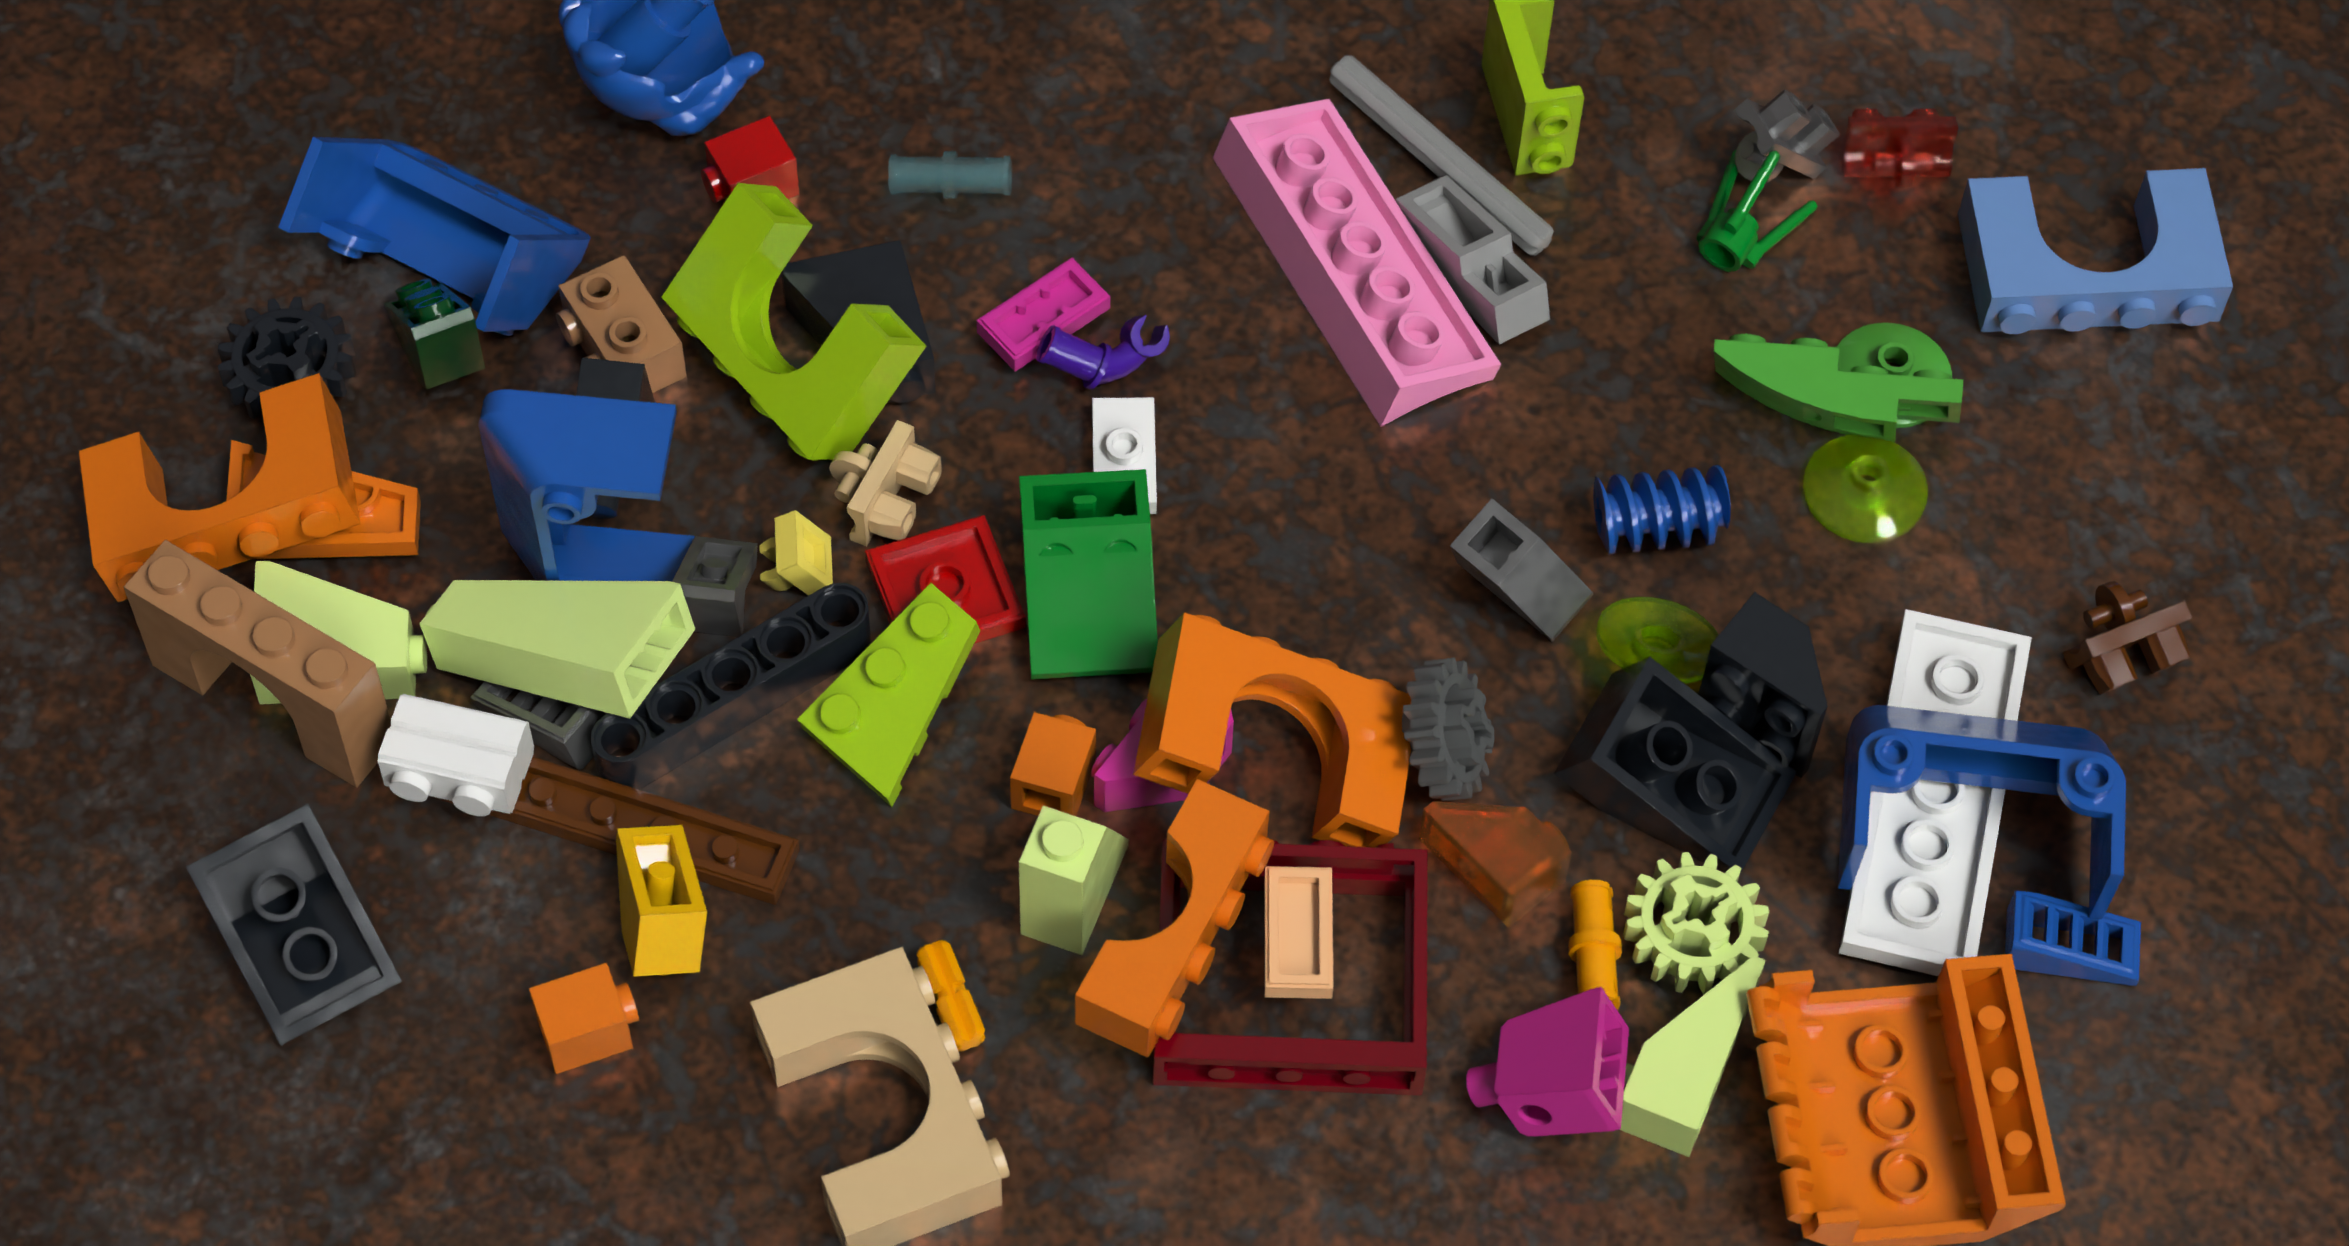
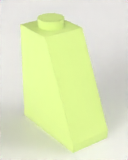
[250,561,427,704]
[1019,806,1129,955]

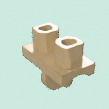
[829,420,942,547]

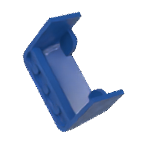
[278,137,591,336]
[478,389,695,582]
[1838,705,2126,919]

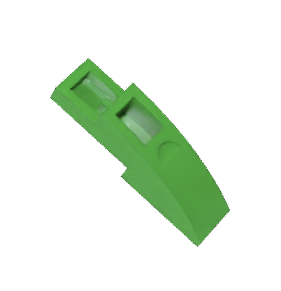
[1714,334,1964,442]

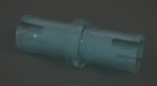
[888,151,1012,199]

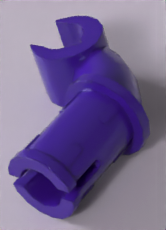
[1036,315,1170,390]

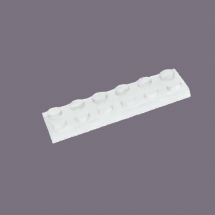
[1839,609,2032,976]

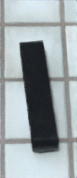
[591,583,871,790]

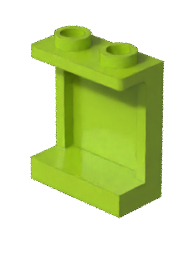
[1481,0,1584,176]

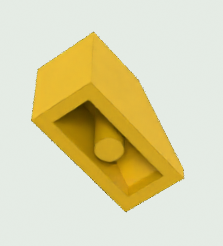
[616,825,707,977]

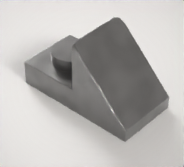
[672,536,758,637]

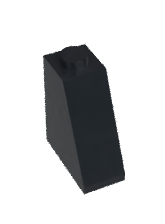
[781,240,936,403]

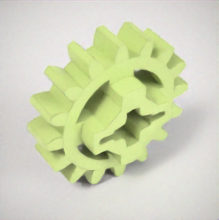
[1623,852,1769,995]

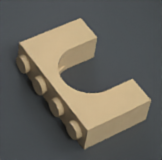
[750,947,1010,1246]

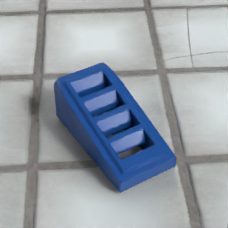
[2005,890,2141,986]

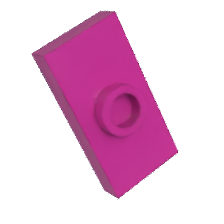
[976,258,1110,372]

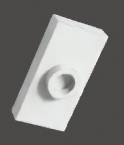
[1092,397,1157,514]

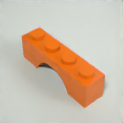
[1075,779,1274,1058]

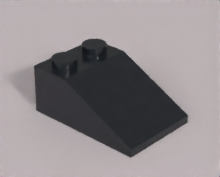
[1554,657,1797,874]
[186,804,402,1045]

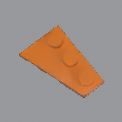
[226,440,421,559]

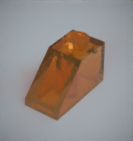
[1419,801,1572,928]

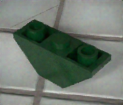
[383,279,485,389]

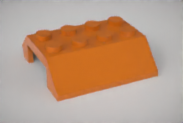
[1746,954,2066,1246]

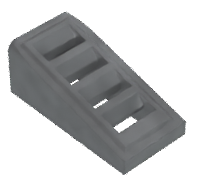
[470,681,608,770]

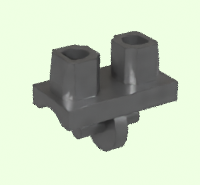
[1734,89,1840,182]

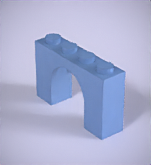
[1958,168,2233,334]

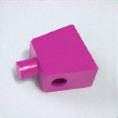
[1466,987,1629,1137]

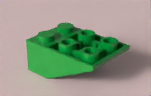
[1019,469,1158,679]

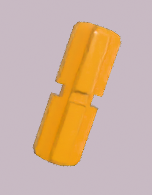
[917,940,985,1052]

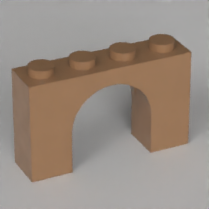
[124,540,391,788]

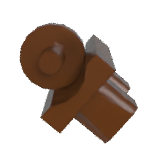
[2063,581,2192,695]

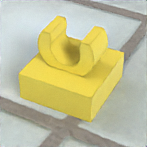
[759,510,833,596]

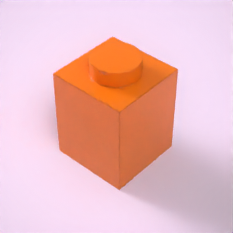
[1010,712,1096,816]
[529,962,639,1074]

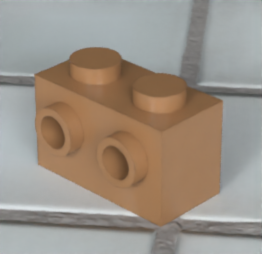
[556,255,687,393]

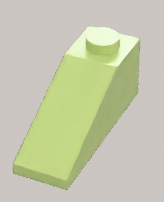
[1619,955,1766,1157]

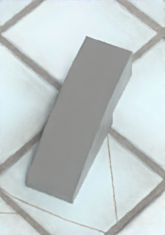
[1396,175,1550,344]

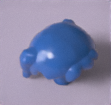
[558,0,765,136]

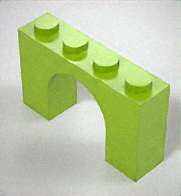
[661,183,926,461]

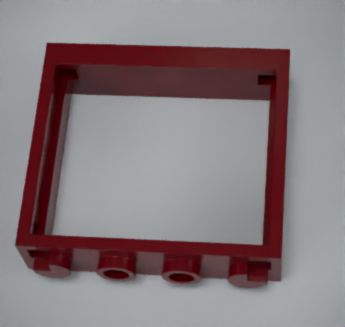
[1153,839,1428,1096]

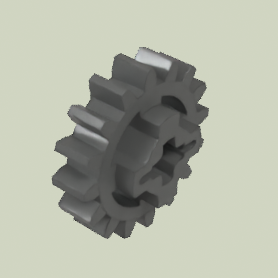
[1402,658,1495,801]

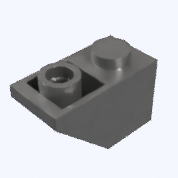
[1450,498,1594,642]

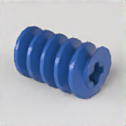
[1593,465,1731,555]

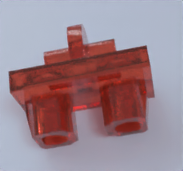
[1842,109,1958,187]

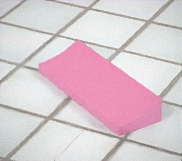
[1213,99,1501,427]

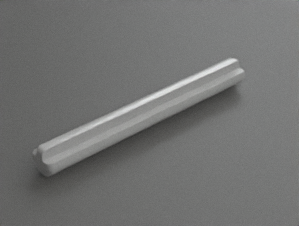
[1329,55,1554,256]

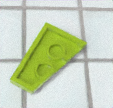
[797,583,980,807]

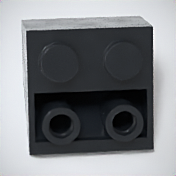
[1698,592,1828,778]

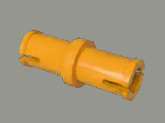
[1568,879,1622,1010]

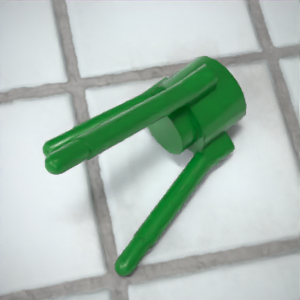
[1696,149,1818,272]

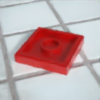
[865,515,1026,644]

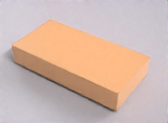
[1264,866,1333,999]

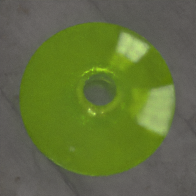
[1803,435,1928,543]
[1596,597,1719,684]

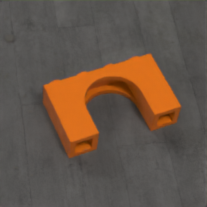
[79,373,360,602]
[1133,612,1412,847]

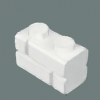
[378,694,534,816]

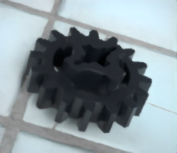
[217,297,356,419]

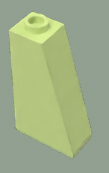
[419,580,695,719]

